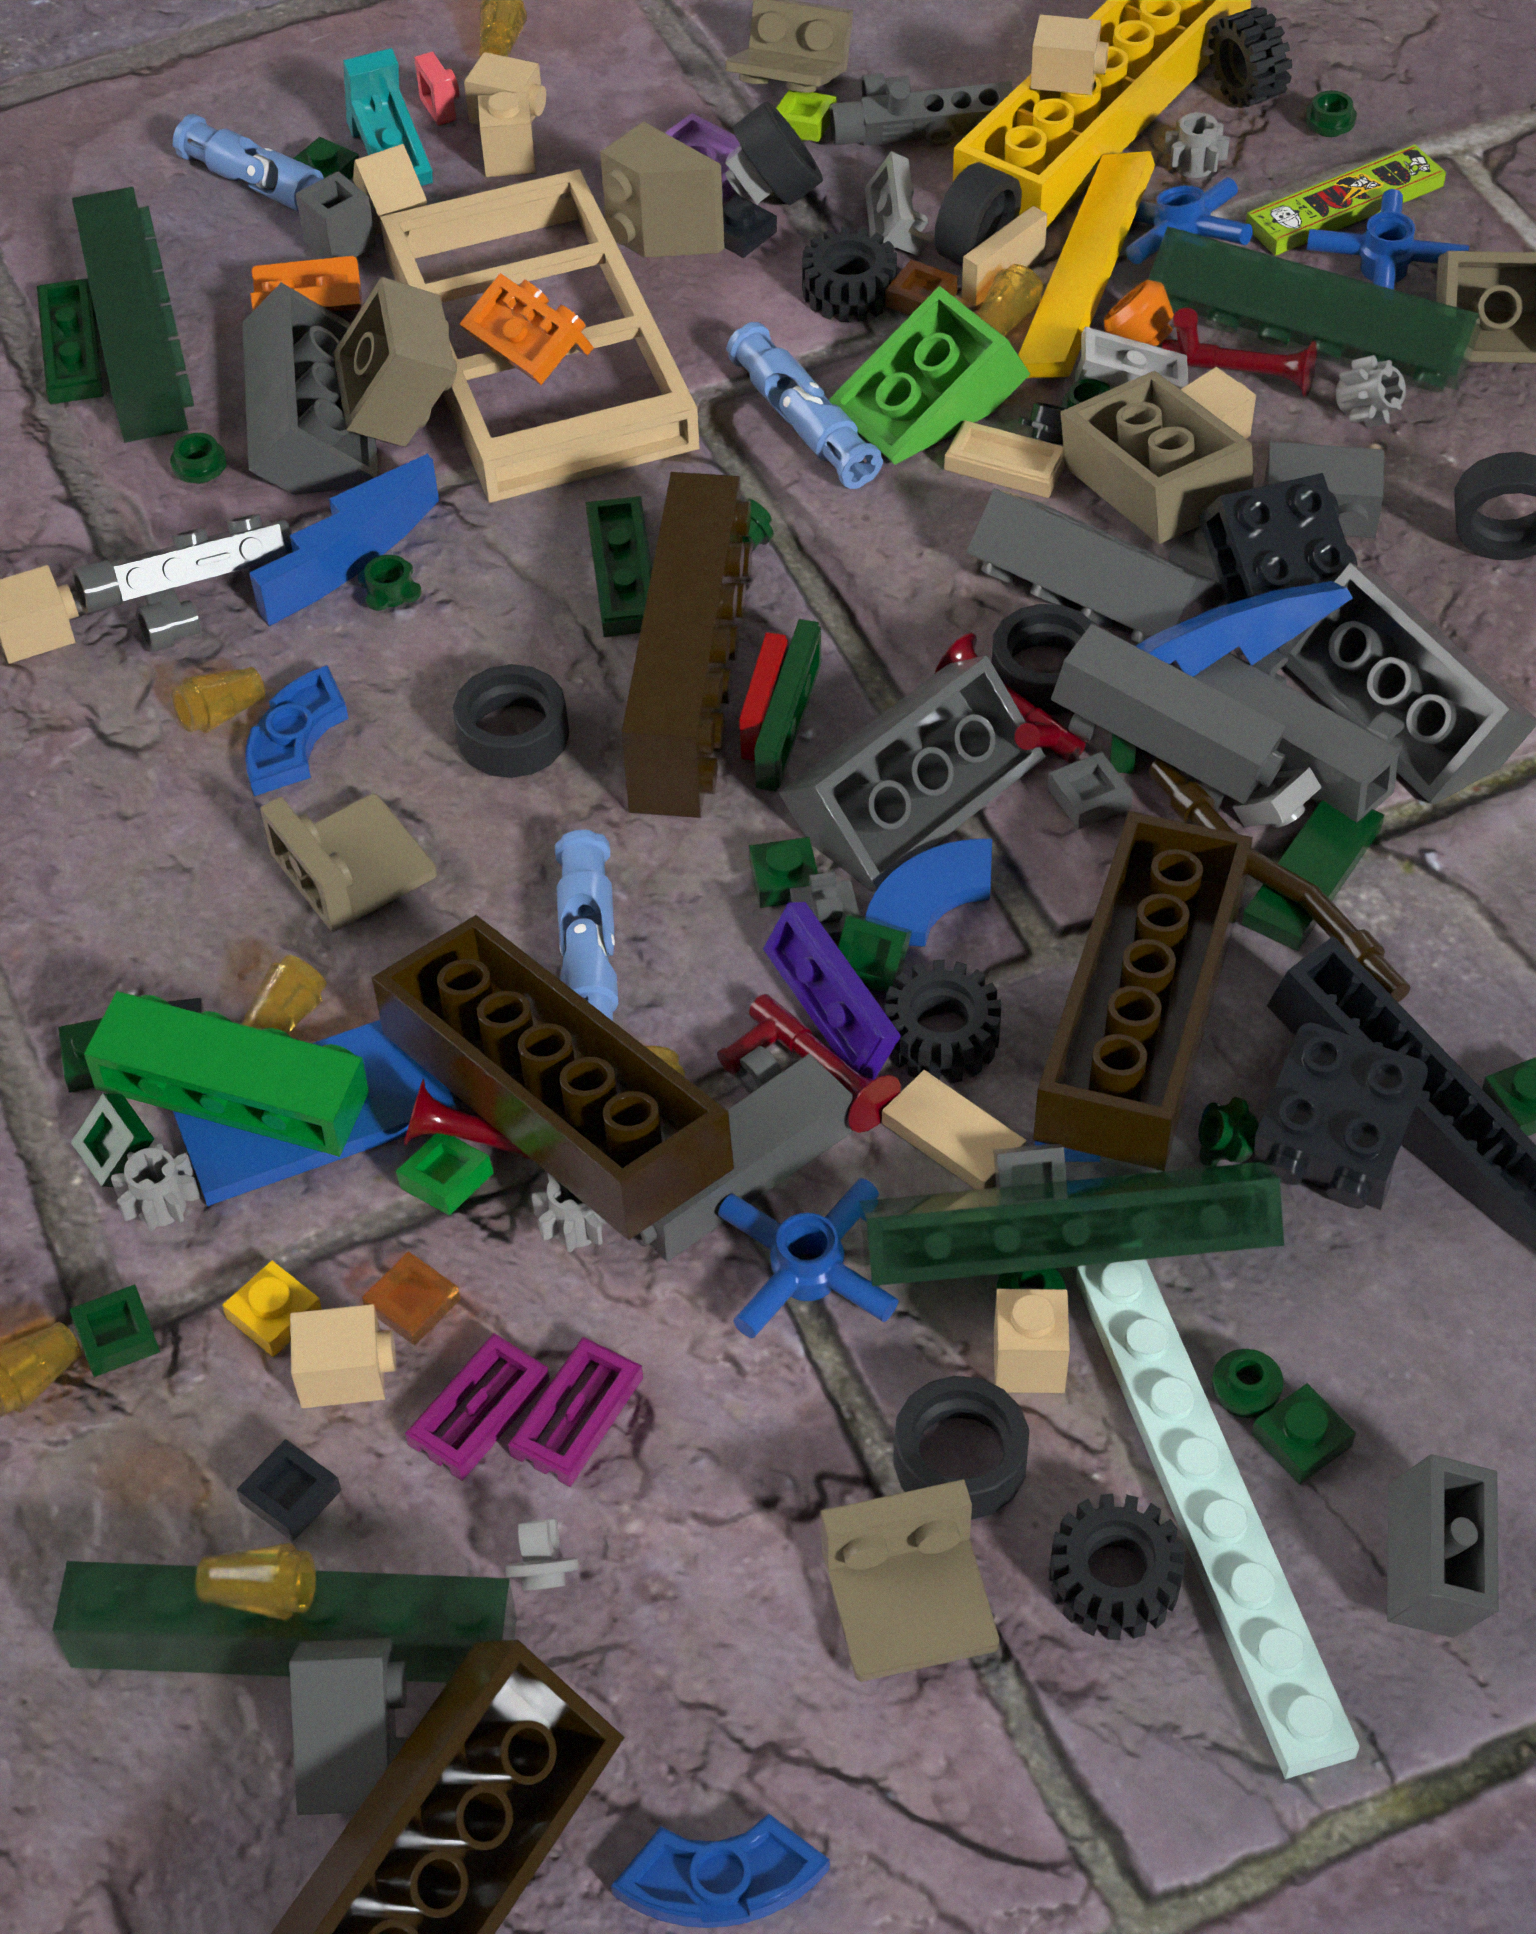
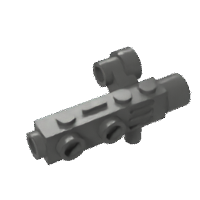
[830,73,1014,145]
[72,514,293,653]

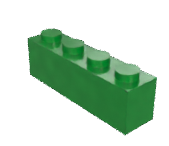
[84,991,369,1157]

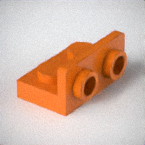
[250,256,363,313]
[459,273,594,385]

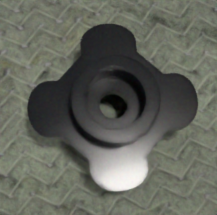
[1018,402,1068,444]

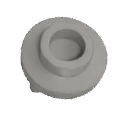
[505,1518,579,1590]

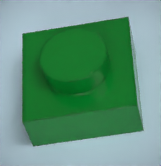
[396,1134,494,1216]

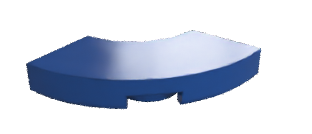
[245,665,349,796]
[865,839,992,947]
[611,1814,830,1928]

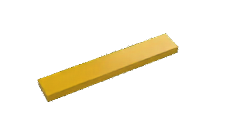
[1018,151,1155,378]

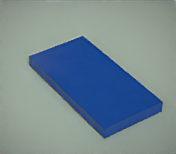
[172,1020,457,1206]

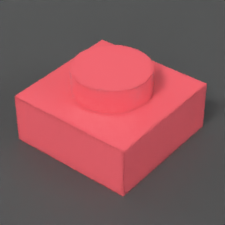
[414,51,460,126]

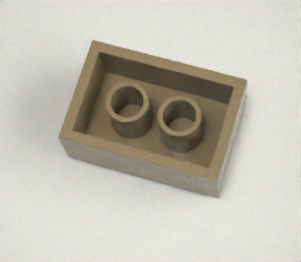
[1061,370,1254,544]

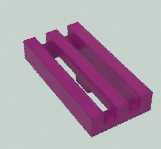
[405,1333,550,1481]
[508,1337,643,1487]

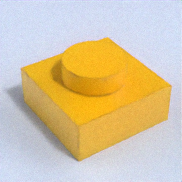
[222,1260,322,1357]

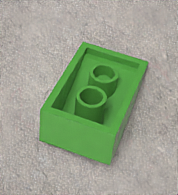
[829,286,1030,465]

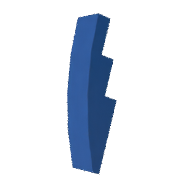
[249,454,439,626]
[1136,581,1353,677]

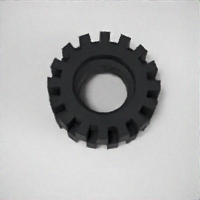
[1208,6,1292,108]
[802,227,897,322]
[884,960,1002,1083]
[1049,1493,1185,1640]

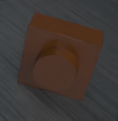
[885,259,958,316]

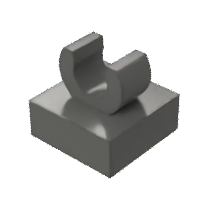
[790,872,859,947]

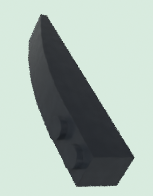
[1267,936,1536,1250]

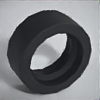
[733,102,823,206]
[934,162,1022,265]
[1454,452,1536,560]
[992,604,1096,715]
[452,664,569,778]
[893,1375,1030,1520]

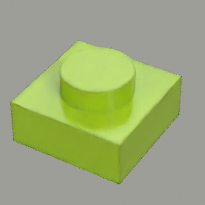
[776,89,837,142]

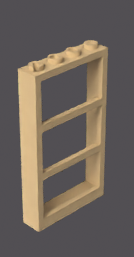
[380,169,700,503]

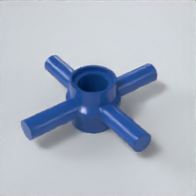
[1126,177,1253,264]
[1307,189,1469,308]
[718,1178,898,1338]

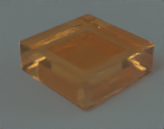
[362,1251,461,1346]

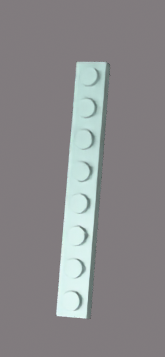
[1076,1249,1359,1779]

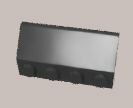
[242,282,379,495]
[967,488,1225,643]
[1279,563,1536,805]
[779,655,1046,891]

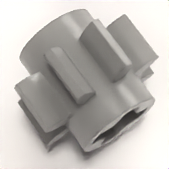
[1164,112,1230,178]
[1336,355,1406,428]
[111,1144,200,1231]
[532,1173,608,1252]

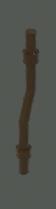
[1149,759,1410,1002]

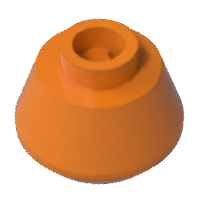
[1104,280,1174,346]

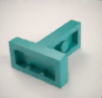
[343,48,433,186]

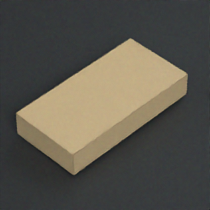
[962,206,1047,306]
[944,420,1065,498]
[882,1070,1027,1195]

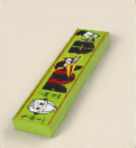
[1246,144,1446,256]

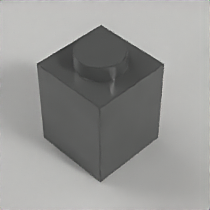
[295,171,376,259]

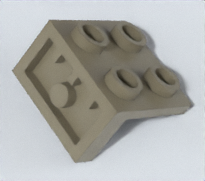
[725,0,854,92]
[260,794,437,933]
[821,1479,999,1682]

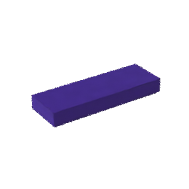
[763,902,901,1080]

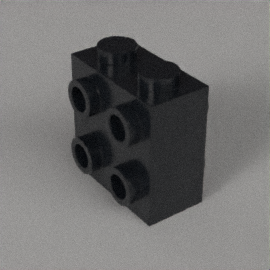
[1198,473,1358,604]

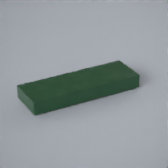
[37,278,104,405]
[585,496,652,637]
[754,619,822,792]
[1242,800,1385,951]

